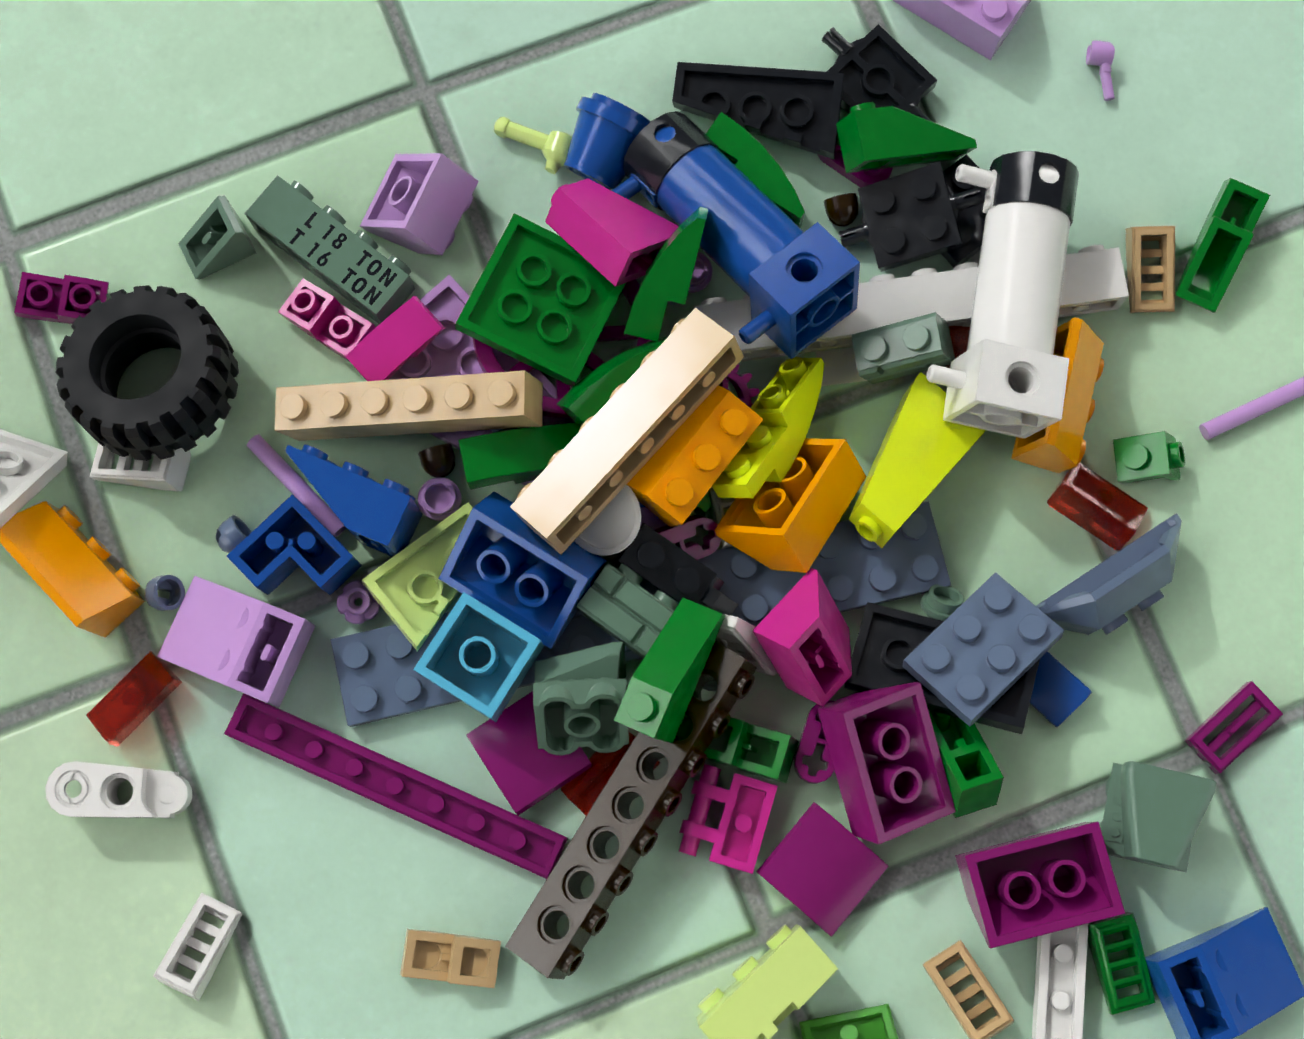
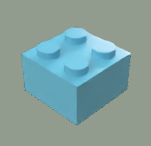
[413,592,544,722]

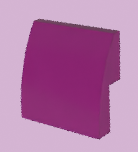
[466,691,593,816]
[756,802,889,937]

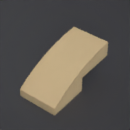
[400,928,501,988]

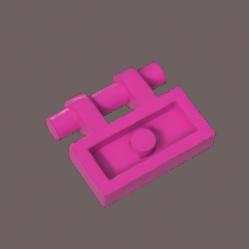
[679,764,778,874]

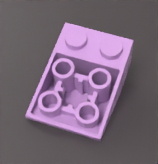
[157,576,315,707]

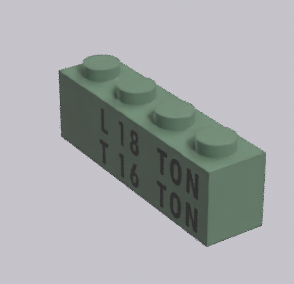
[244,175,415,324]

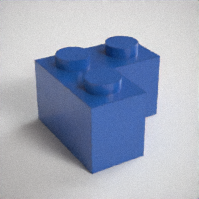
[227,494,362,595]

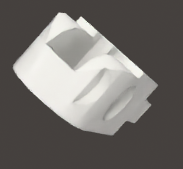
[45,761,193,818]

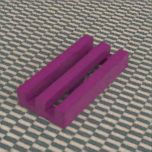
[1184,681,1283,774]

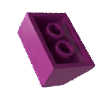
[817,682,956,845]
[955,821,1125,948]

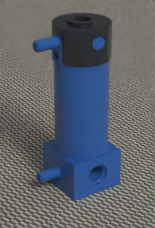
[612,111,860,359]

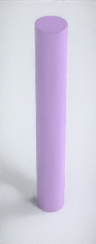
[1199,377,1304,440]
[247,434,346,537]

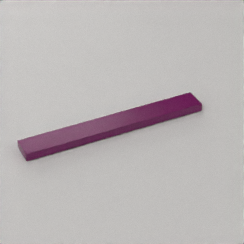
[224,693,568,879]

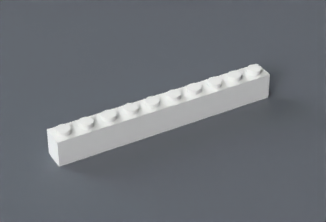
[694,245,1129,362]

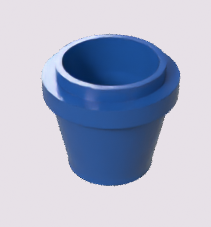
[564,93,651,191]

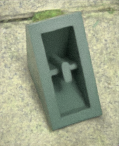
[178,196,256,279]

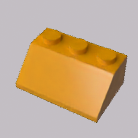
[1011,317,1104,473]
[626,385,764,527]
[714,438,867,573]
[0,501,145,638]

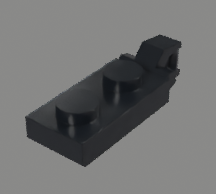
[617,523,738,615]

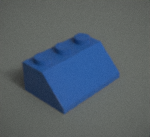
[438,491,607,649]

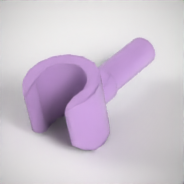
[1086,40,1115,101]

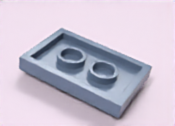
[902,572,1064,727]

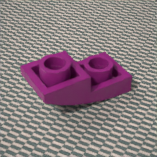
[14,272,109,324]

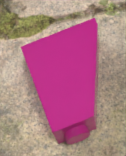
[545,178,679,287]

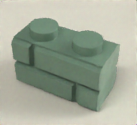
[852,312,955,384]
[576,563,678,659]

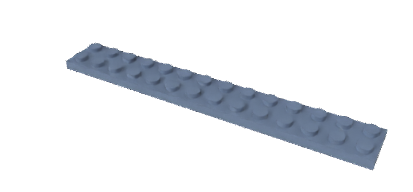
[330,501,951,727]

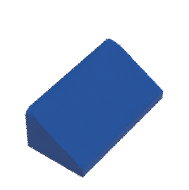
[1030,651,1092,727]

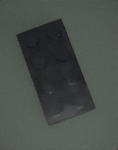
[844,602,1040,734]

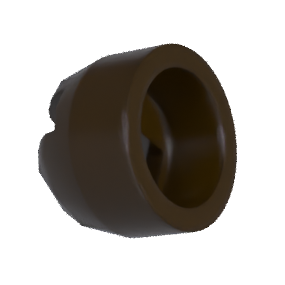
[824,193,859,227]
[418,444,455,478]

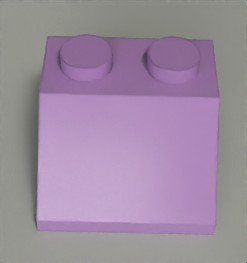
[360,153,479,255]

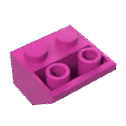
[753,568,852,707]

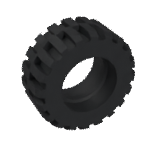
[55,285,239,461]

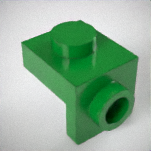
[1113,431,1185,484]

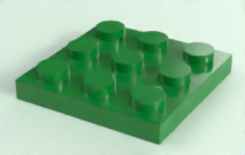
[455,213,626,387]

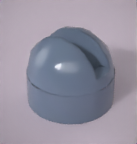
[216,515,251,553]
[145,575,185,611]

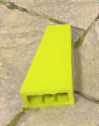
[848,372,986,548]

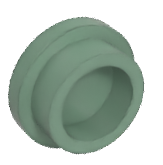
[920,584,964,621]

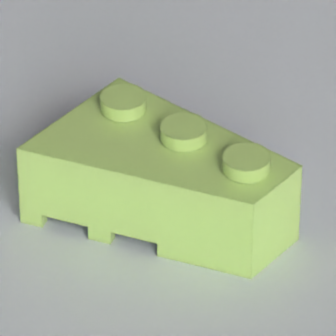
[696,924,838,1039]

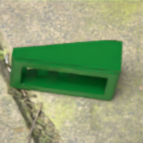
[1088,912,1156,1015]

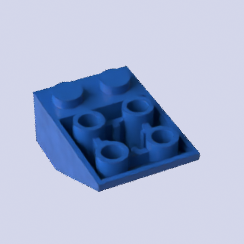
[285,444,423,557]
[1145,907,1304,1039]

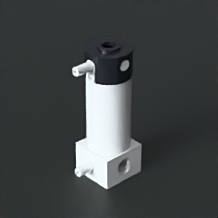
[926,151,1079,439]

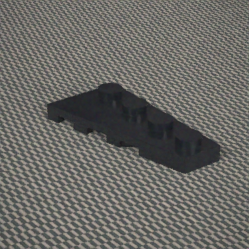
[672,62,844,160]

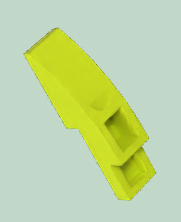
[712,357,825,498]

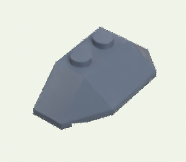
[1036,513,1182,635]

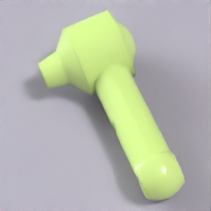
[494,117,572,174]

